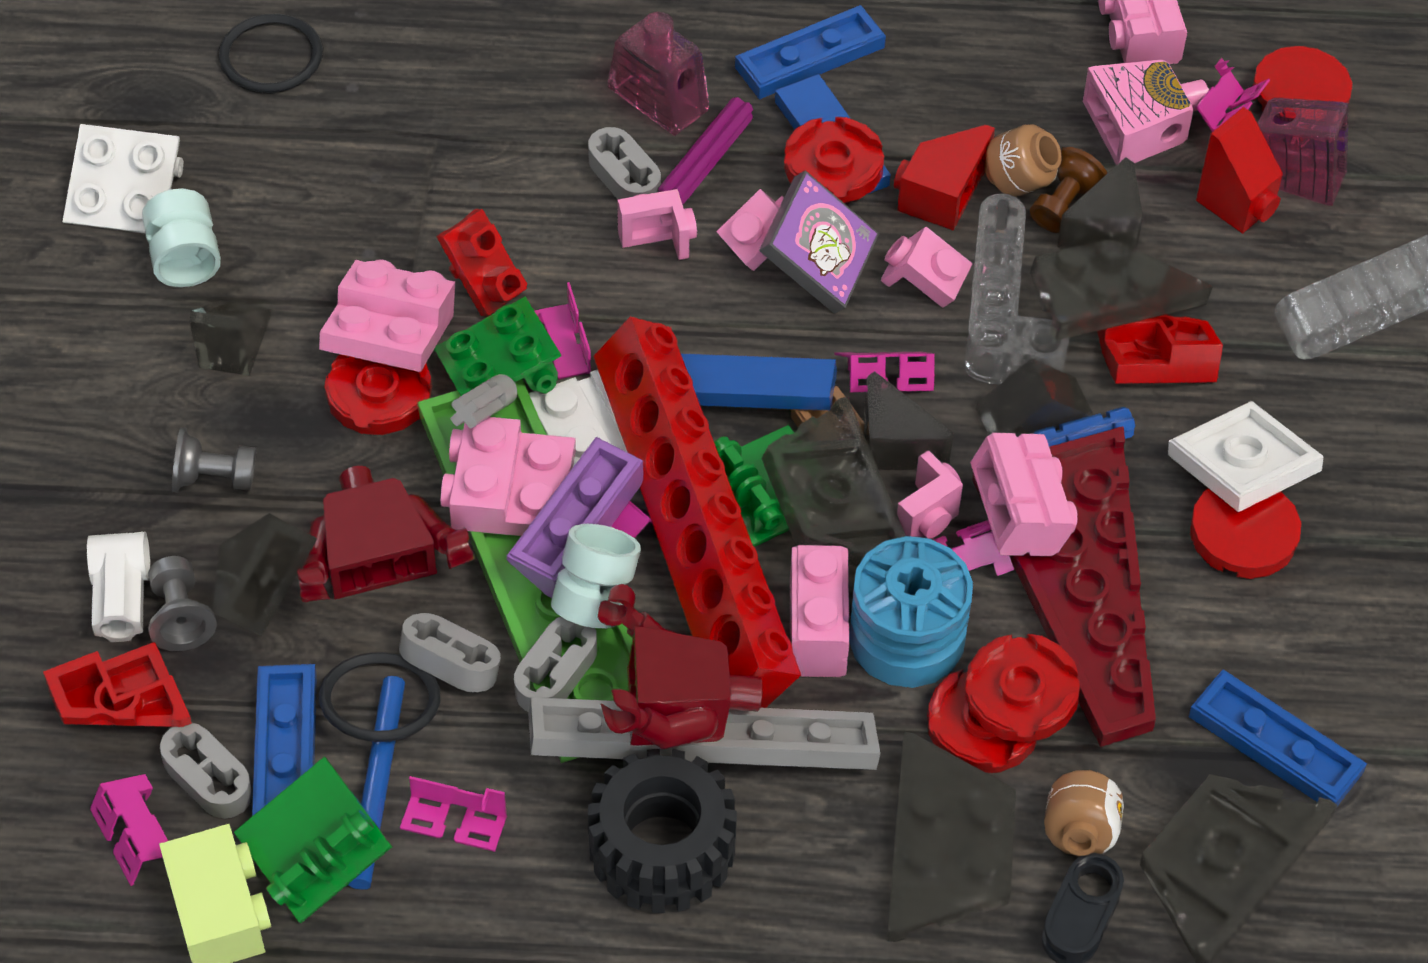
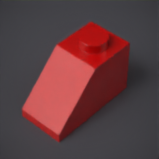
[1196,107,1283,234]
[894,125,995,231]

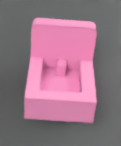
[617,189,697,260]
[716,189,784,271]
[881,227,973,308]
[895,451,963,539]

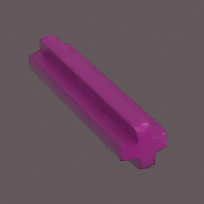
[658,97,753,205]

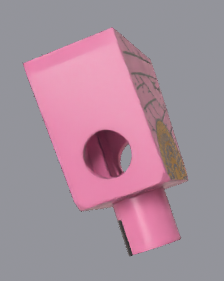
[1083,59,1209,169]

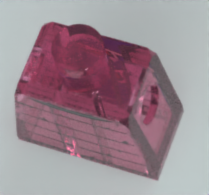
[608,12,709,136]
[1257,98,1349,206]

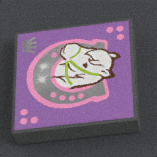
[759,171,879,314]

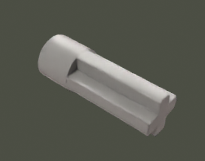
[450,374,517,429]

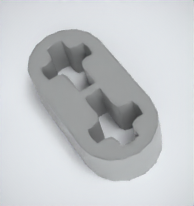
[588,127,661,199]
[399,613,501,692]
[514,617,597,712]
[160,723,253,819]

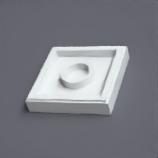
[1168,401,1323,512]

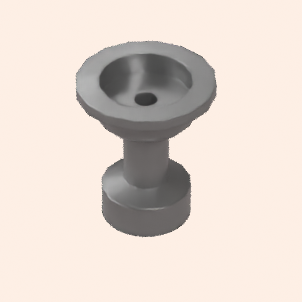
[172,427,256,493]
[148,556,217,651]

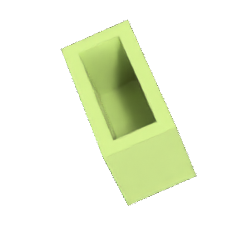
[159,824,271,963]

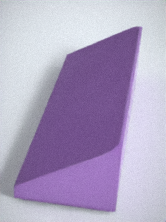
[507,437,643,598]

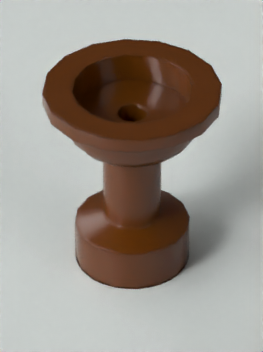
[1029,147,1109,233]

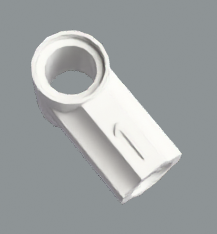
[87,532,150,642]

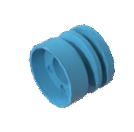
[849,536,973,688]

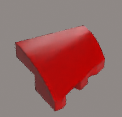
[1093,301,1223,384]
[43,642,192,727]

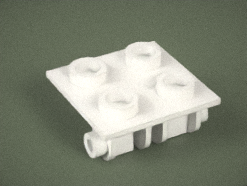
[62,124,183,233]

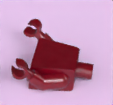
[297,466,475,602]
[598,584,762,749]

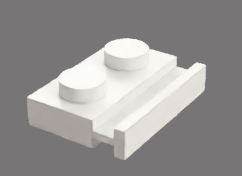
[529,369,627,467]

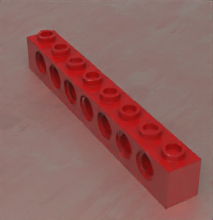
[593,316,801,708]

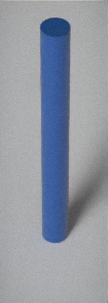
[348,676,405,890]

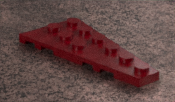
[972,426,1156,747]

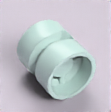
[142,188,221,288]
[551,524,641,628]

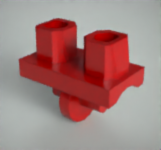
[436,209,527,316]

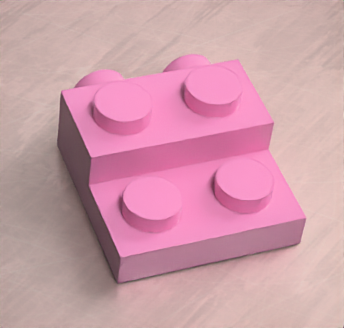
[319,260,455,372]
[441,417,576,536]

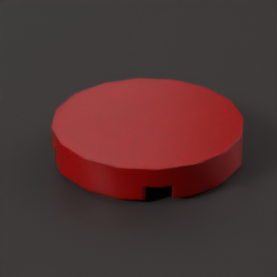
[1253,46,1353,123]
[784,117,884,203]
[325,354,432,435]
[1190,489,1301,579]
[965,634,1080,743]
[927,669,1037,773]

